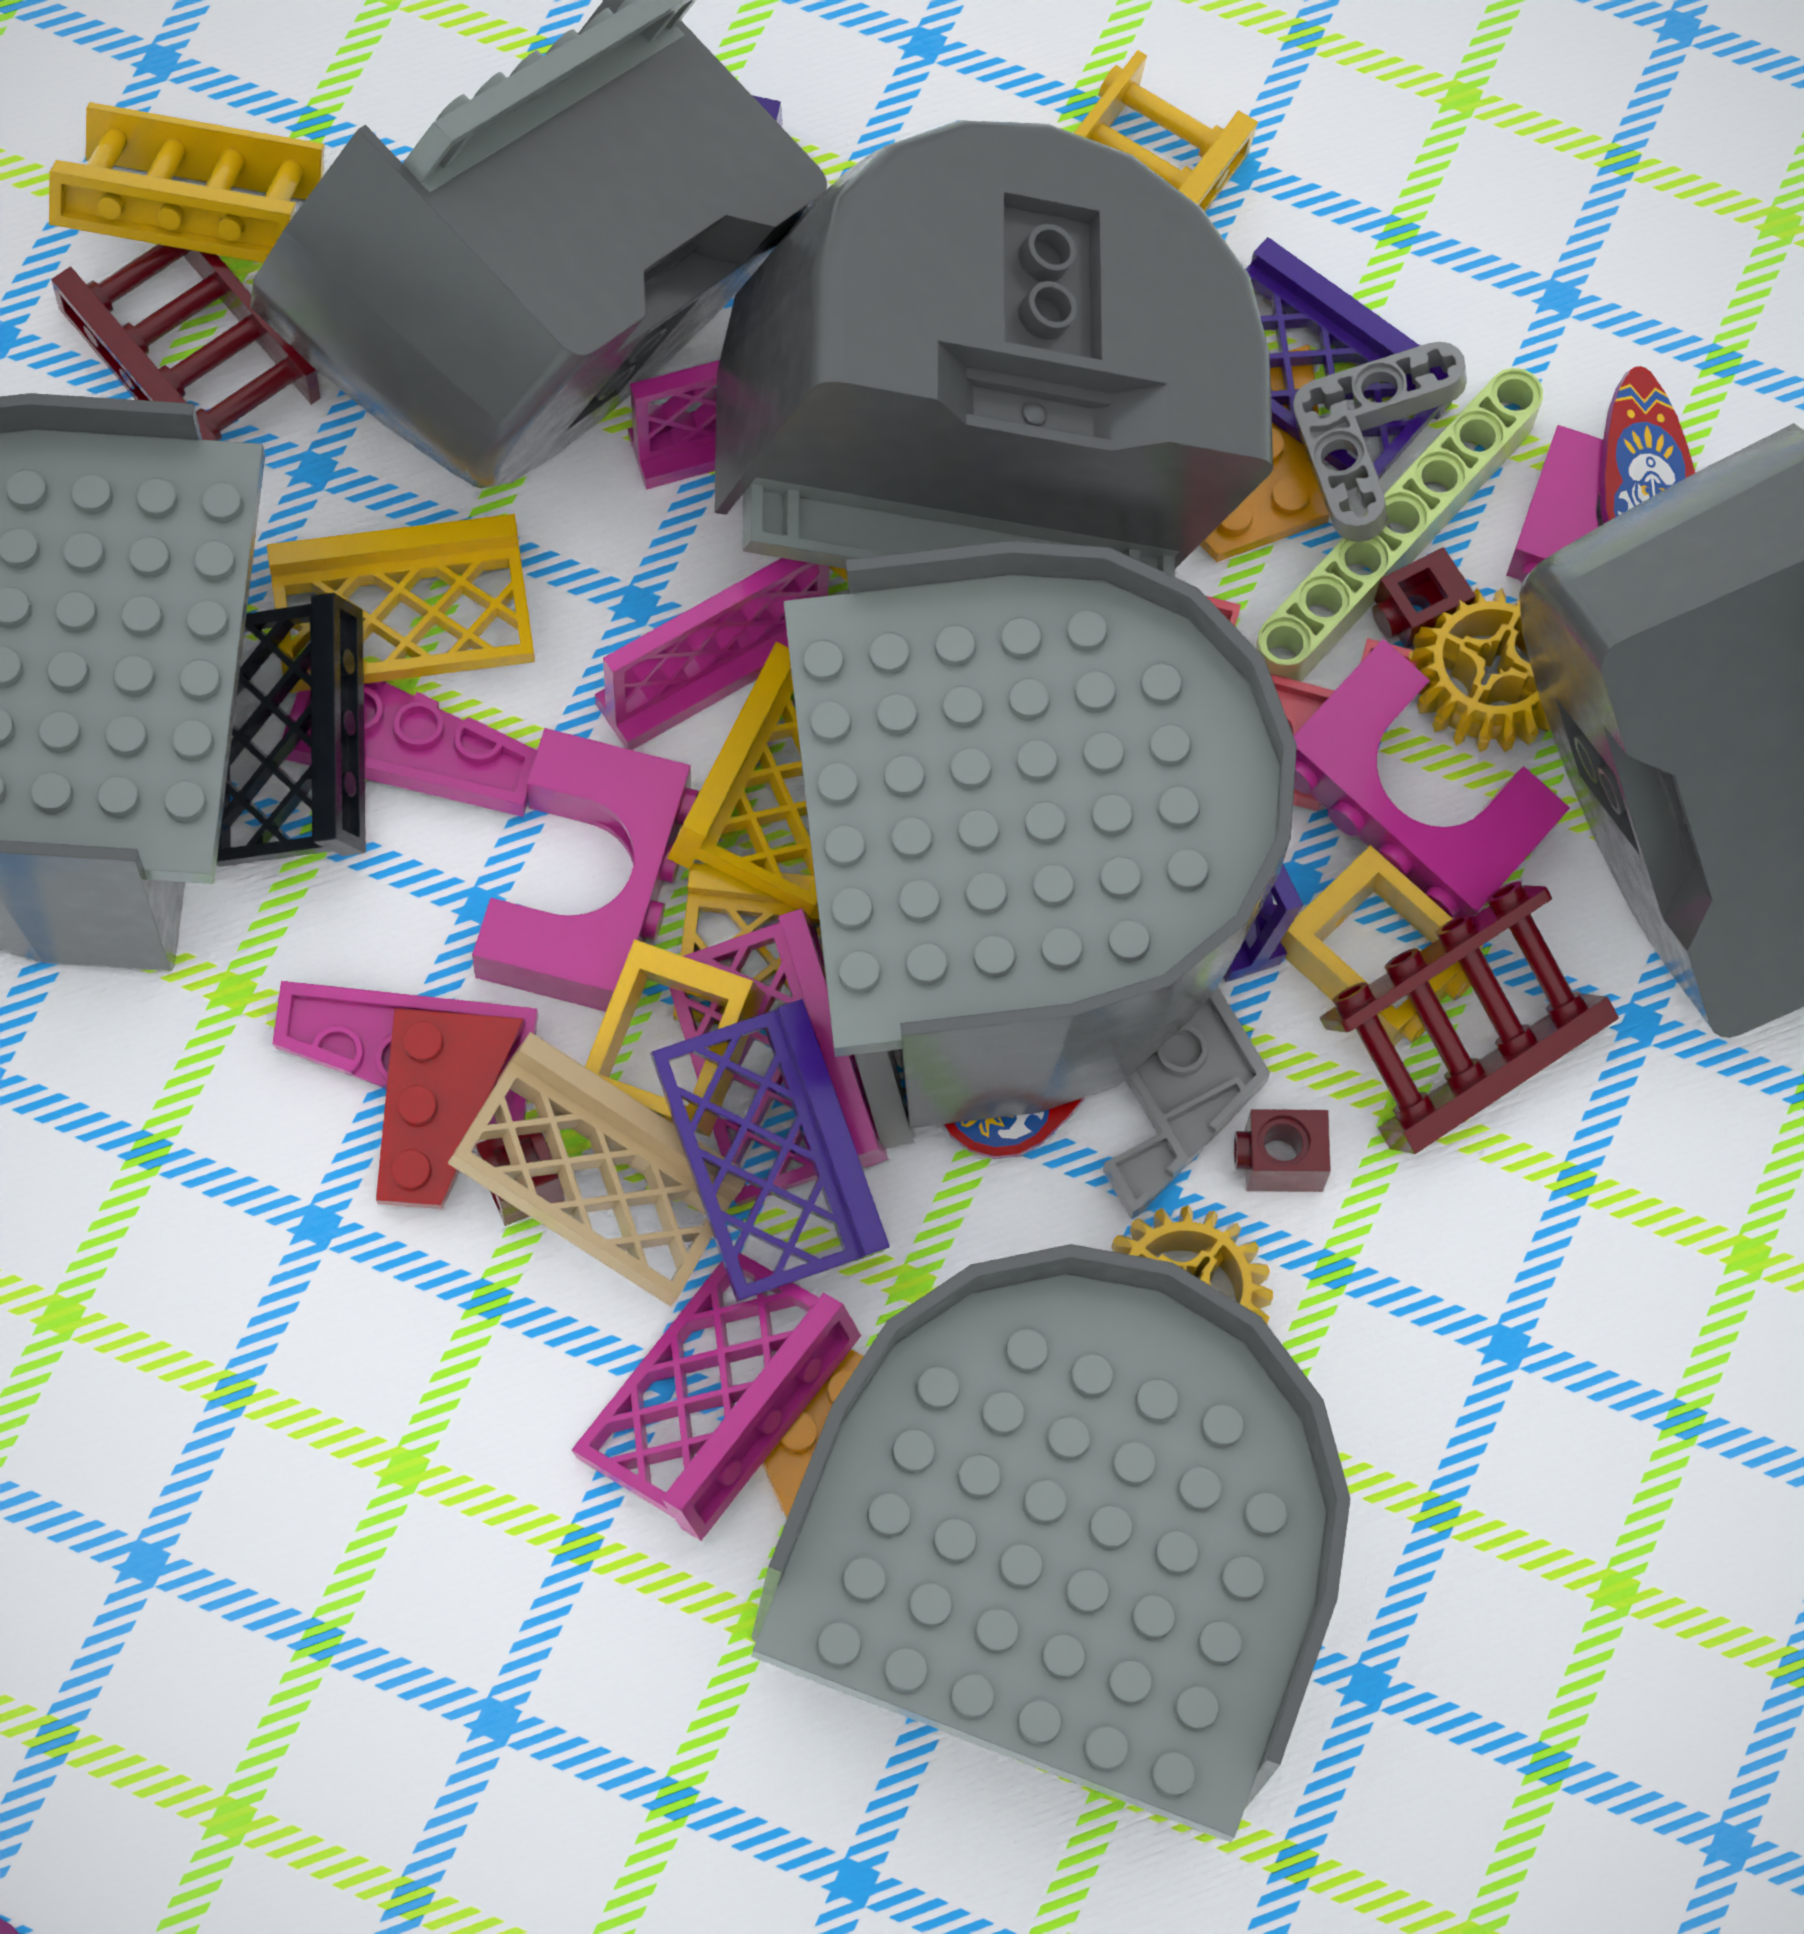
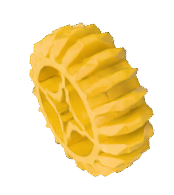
[1408,588,1551,753]
[1111,1205,1273,1324]

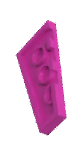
[282,667,537,817]
[272,981,539,1125]

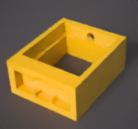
[1280,845,1483,1047]
[585,939,765,1138]

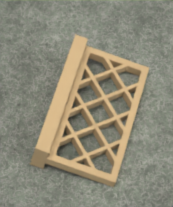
[448,1032,746,1307]

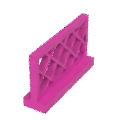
[628,360,720,490]
[595,558,829,750]
[669,908,889,1206]
[571,1253,861,1541]

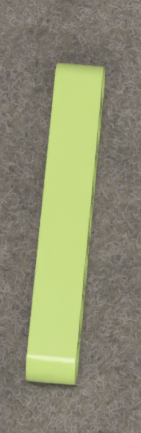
[1255,368,1543,682]

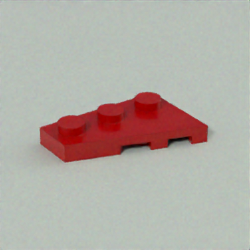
[376,1008,525,1209]

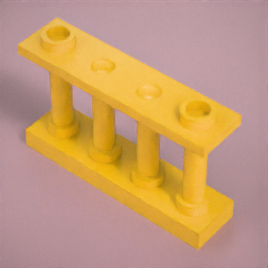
[1074,49,1258,212]
[49,102,325,263]

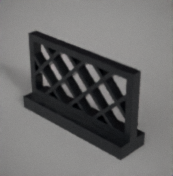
[216,592,366,867]

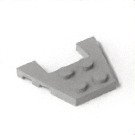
[1103,987,1270,1219]

